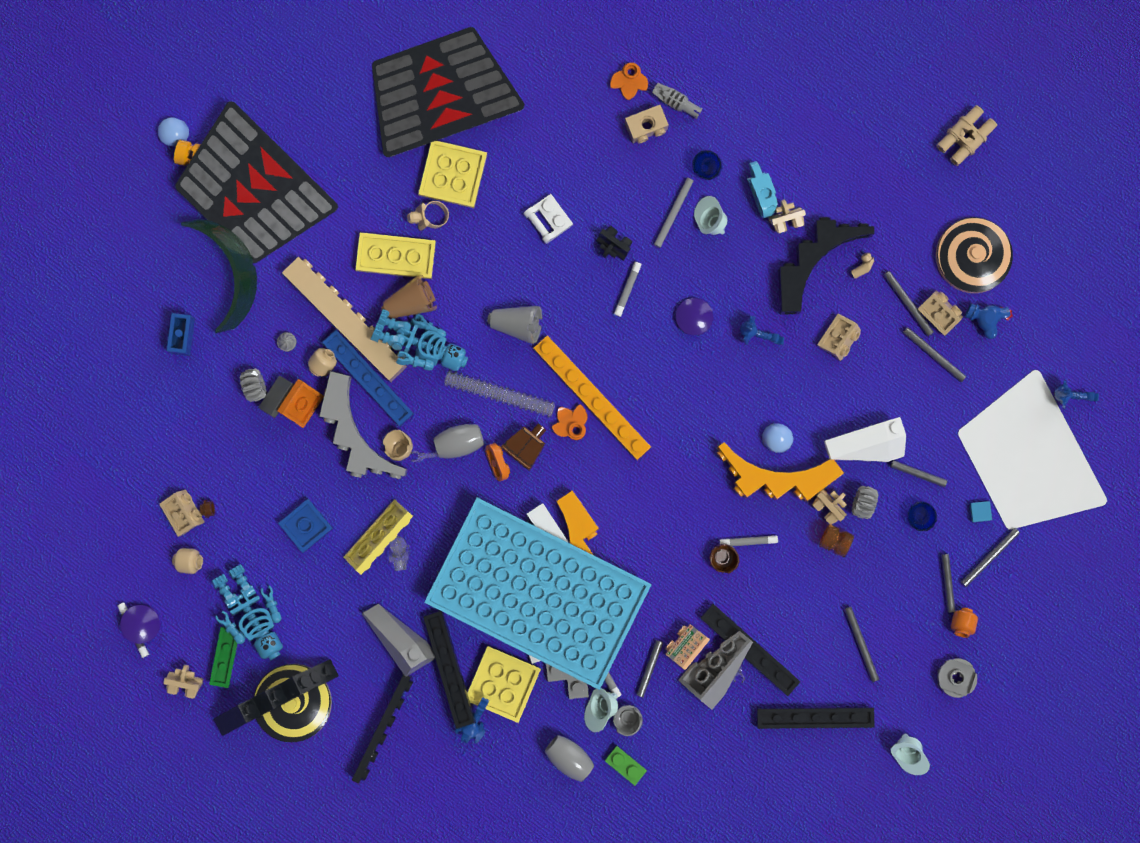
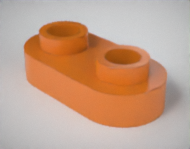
[485,443,510,481]

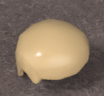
[383,430,413,461]

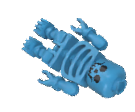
[370,309,468,371]
[211,564,283,661]

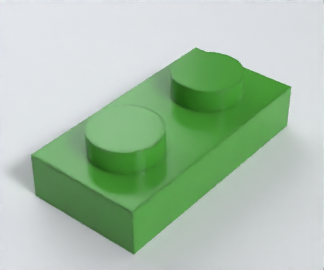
[605,746,647,786]

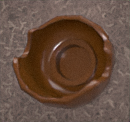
[709,544,740,574]

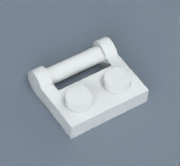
[523,194,573,244]

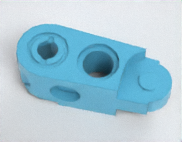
[747,161,777,218]

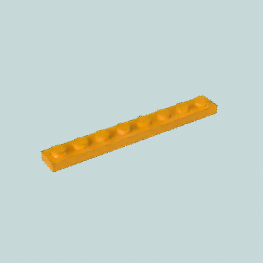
[533,335,651,460]

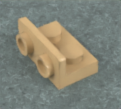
[918,290,963,336]
[817,314,861,361]
[160,490,204,537]

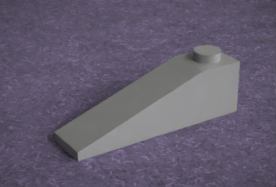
[362,604,435,677]
[678,631,753,710]

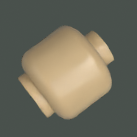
[308,348,337,376]
[172,548,203,574]

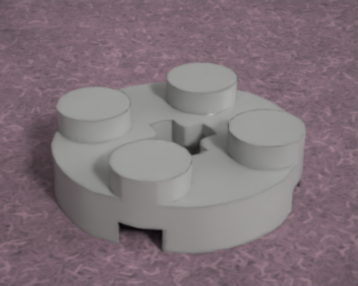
[937,658,977,698]

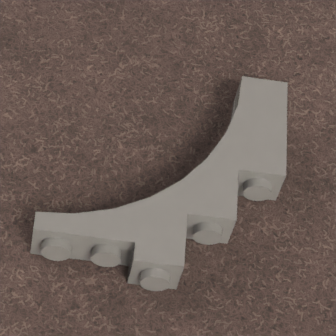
[320,371,408,479]

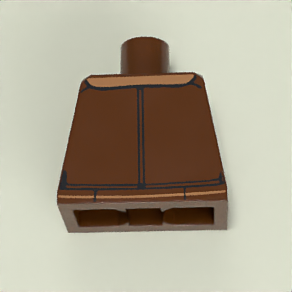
[501,423,546,471]

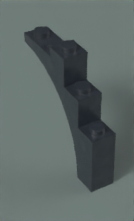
[778,217,874,315]
[214,659,339,736]

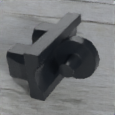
[596,226,632,261]

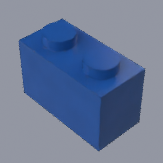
[167,313,195,356]

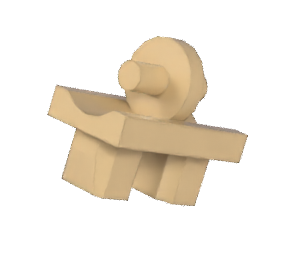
[768,199,806,233]
[812,489,847,525]
[164,665,203,699]

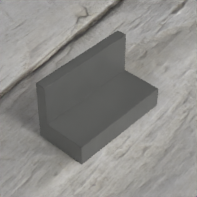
[258,376,294,418]

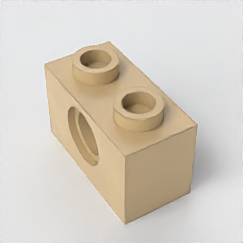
[625,105,669,144]

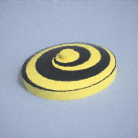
[254,664,332,742]

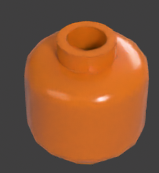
[951,608,978,638]

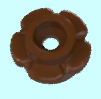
[200,500,215,518]

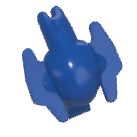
[740,316,785,345]
[1054,380,1099,409]
[455,697,490,744]

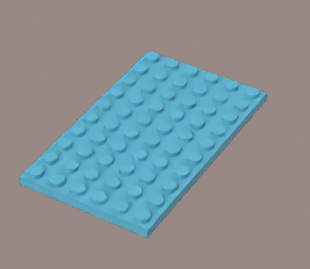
[424,498,652,690]

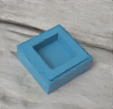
[970,501,992,522]

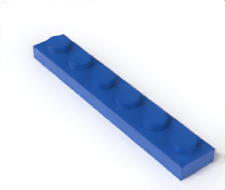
[322,330,414,427]

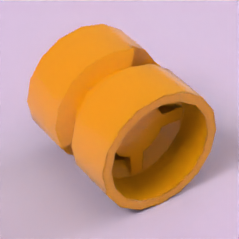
[174,139,201,166]

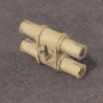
[936,105,997,166]

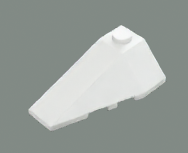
[824,417,906,462]

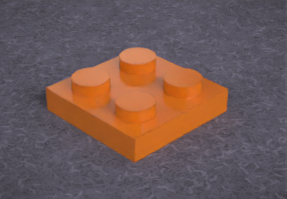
[277,379,324,428]

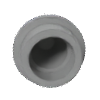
[277,332,297,352]

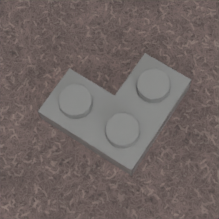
[546,664,589,699]

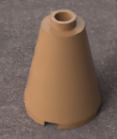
[381,275,437,319]

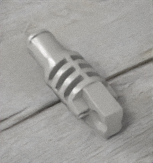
[652,83,703,119]

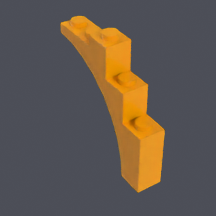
[717,442,844,502]
[557,490,599,555]

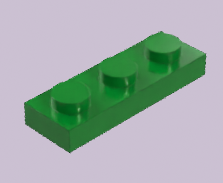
[209,627,240,688]

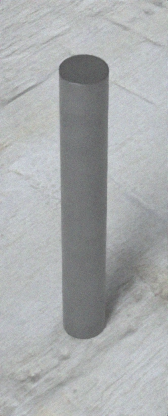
[890,460,947,488]
[941,554,955,612]
[636,640,663,698]

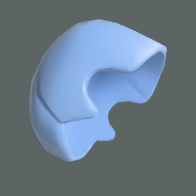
[158,117,189,147]
[762,424,793,453]

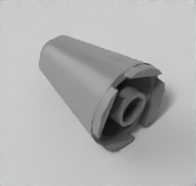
[488,306,542,344]

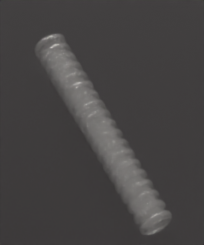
[444,370,555,418]

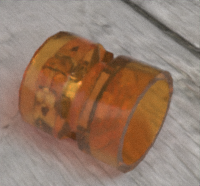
[819,524,854,557]

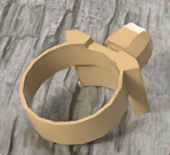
[407,201,449,231]

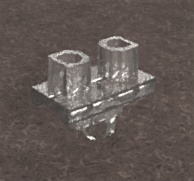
[389,537,410,571]

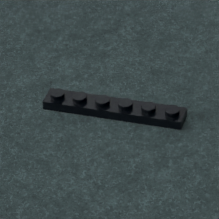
[700,604,801,696]
[423,611,476,729]
[352,674,413,784]
[757,708,875,729]

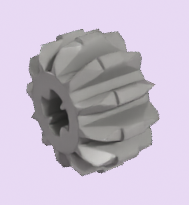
[240,368,267,402]
[852,486,879,519]

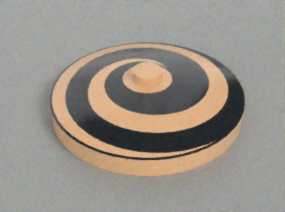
[936,217,1013,293]

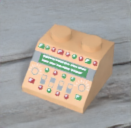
[665,624,710,670]

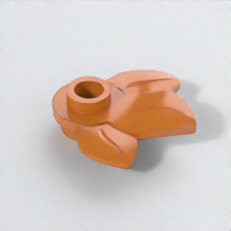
[610,62,648,100]
[552,405,588,440]

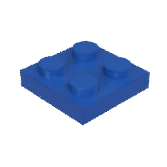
[278,499,333,553]

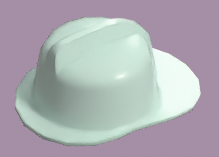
[694,196,728,235]
[584,688,618,732]
[891,733,930,775]

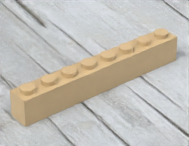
[282,257,407,382]

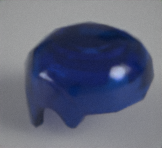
[692,150,723,180]
[907,501,937,531]

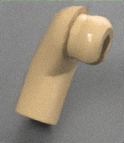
[851,253,874,279]

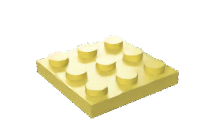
[419,141,487,208]
[468,646,541,723]

